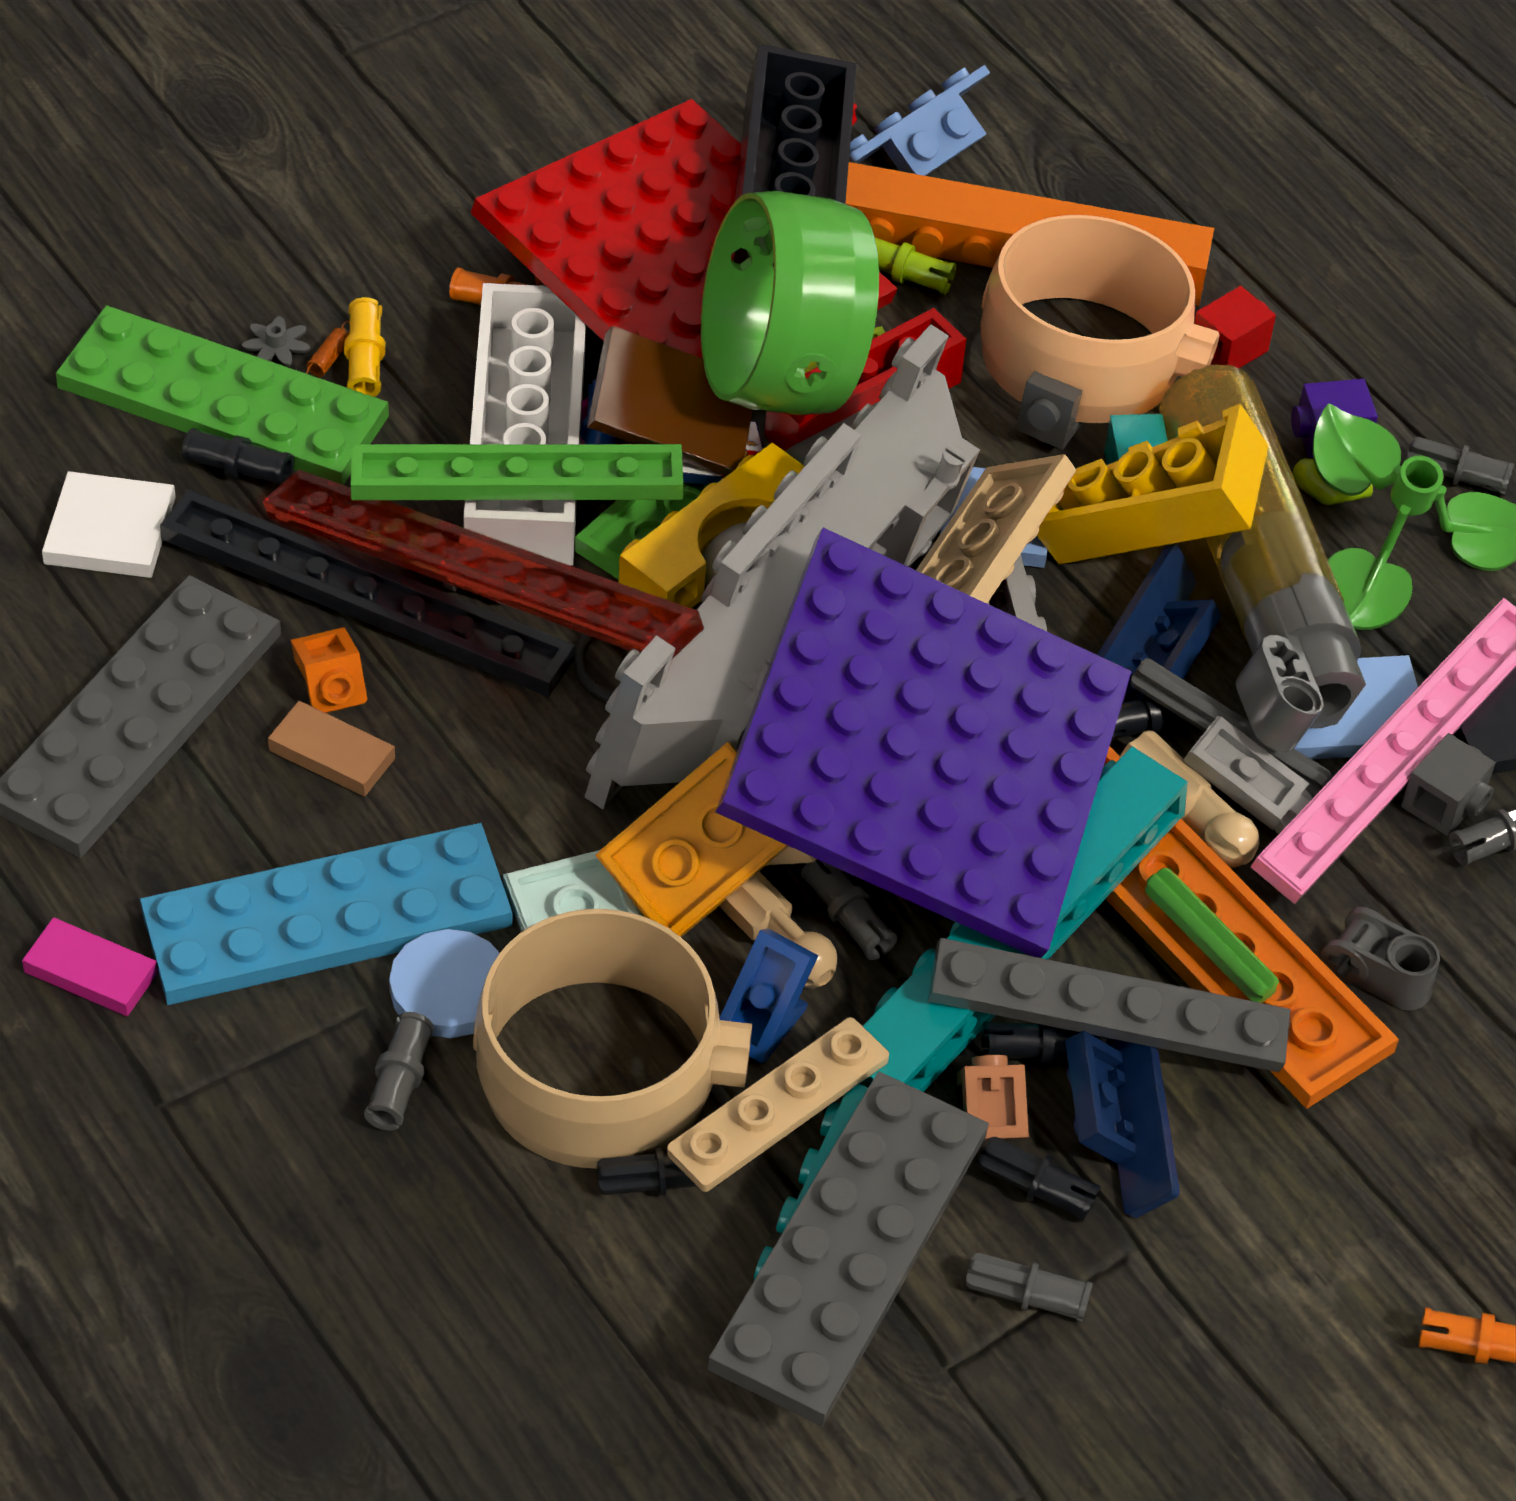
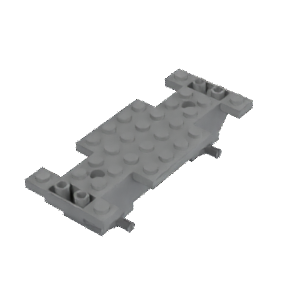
[585,324,980,809]

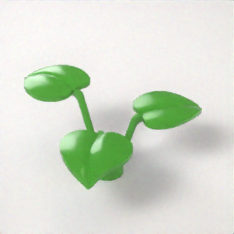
[1312,404,1516,630]

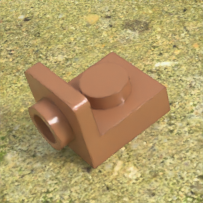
[957,1055,1029,1141]

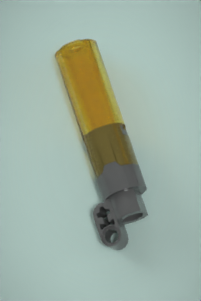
[1159,365,1366,752]

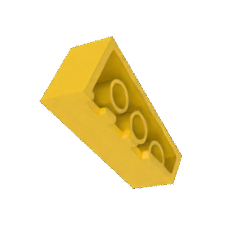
[1037,404,1269,564]

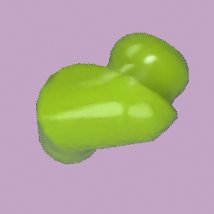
[1293,458,1373,505]

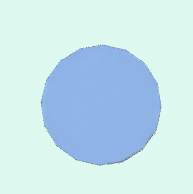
[389,929,499,1038]

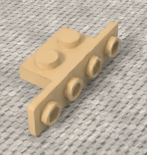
[667,1017,889,1192]

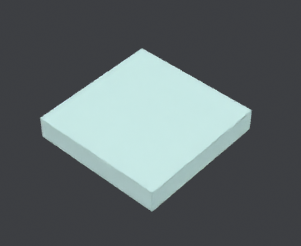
[503,850,642,932]

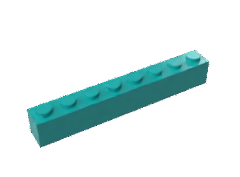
[859,746,1188,1092]

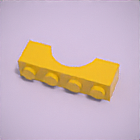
[618,442,805,628]

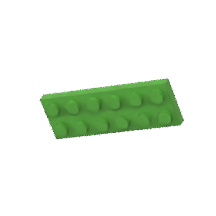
[56,305,389,487]

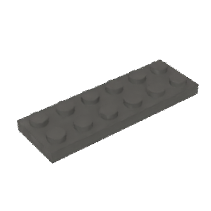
[0,575,281,859]
[707,1071,989,1427]

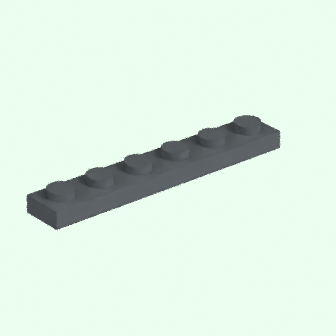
[928,938,1290,1072]

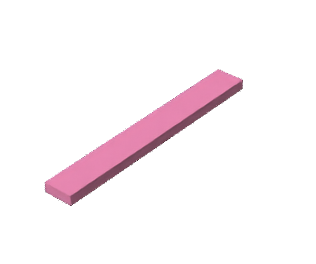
[1251,598,1516,904]

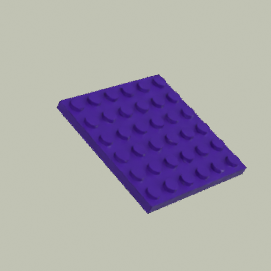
[715,527,1132,958]

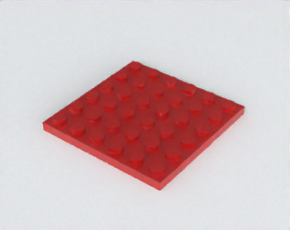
[471,99,898,358]

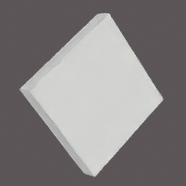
[42,471,175,578]

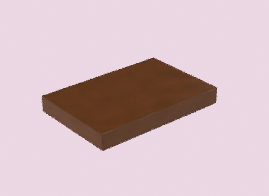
[587,326,753,476]

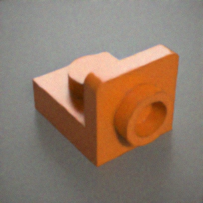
[291,627,367,713]

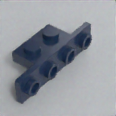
[1097,544,1221,703]
[1065,1030,1180,1218]

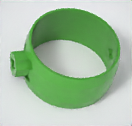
[701,191,879,415]

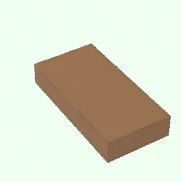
[268,701,395,797]

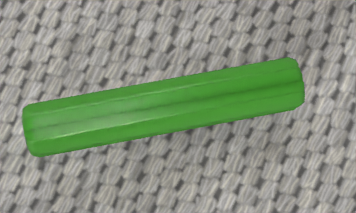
[1145,868,1279,1003]

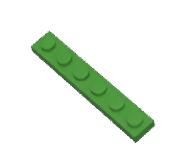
[351,444,683,500]

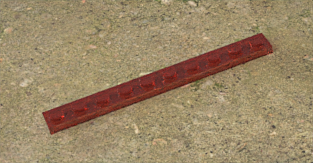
[263,470,704,659]

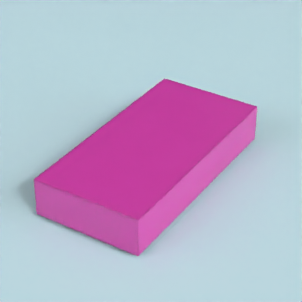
[22,917,158,1017]

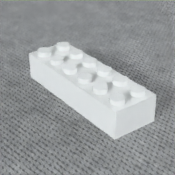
[464,283,587,565]

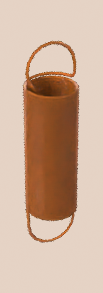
[306,321,350,378]

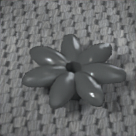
[242,316,310,367]

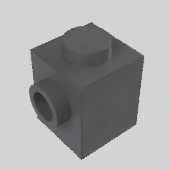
[1401,733,1496,836]

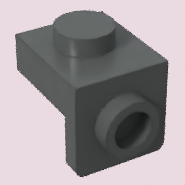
[1016,371,1083,450]

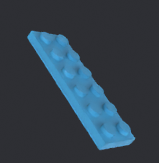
[140,823,512,1005]

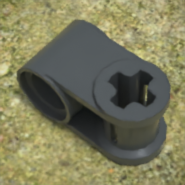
[1321,907,1440,1010]

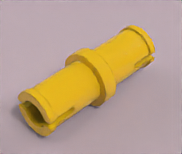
[344,297,386,397]

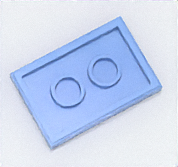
[1294,655,1418,759]

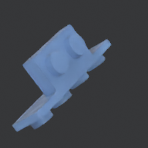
[849,65,990,176]

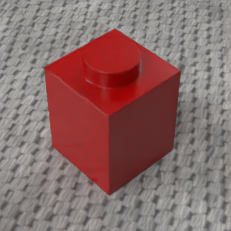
[1194,285,1276,377]

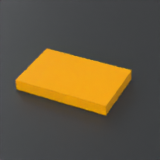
[595,742,789,937]

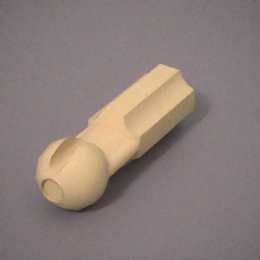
[1120,731,1259,868]
[719,872,837,989]

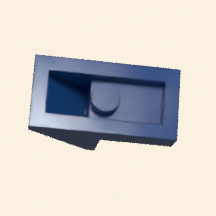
[720,928,819,1063]

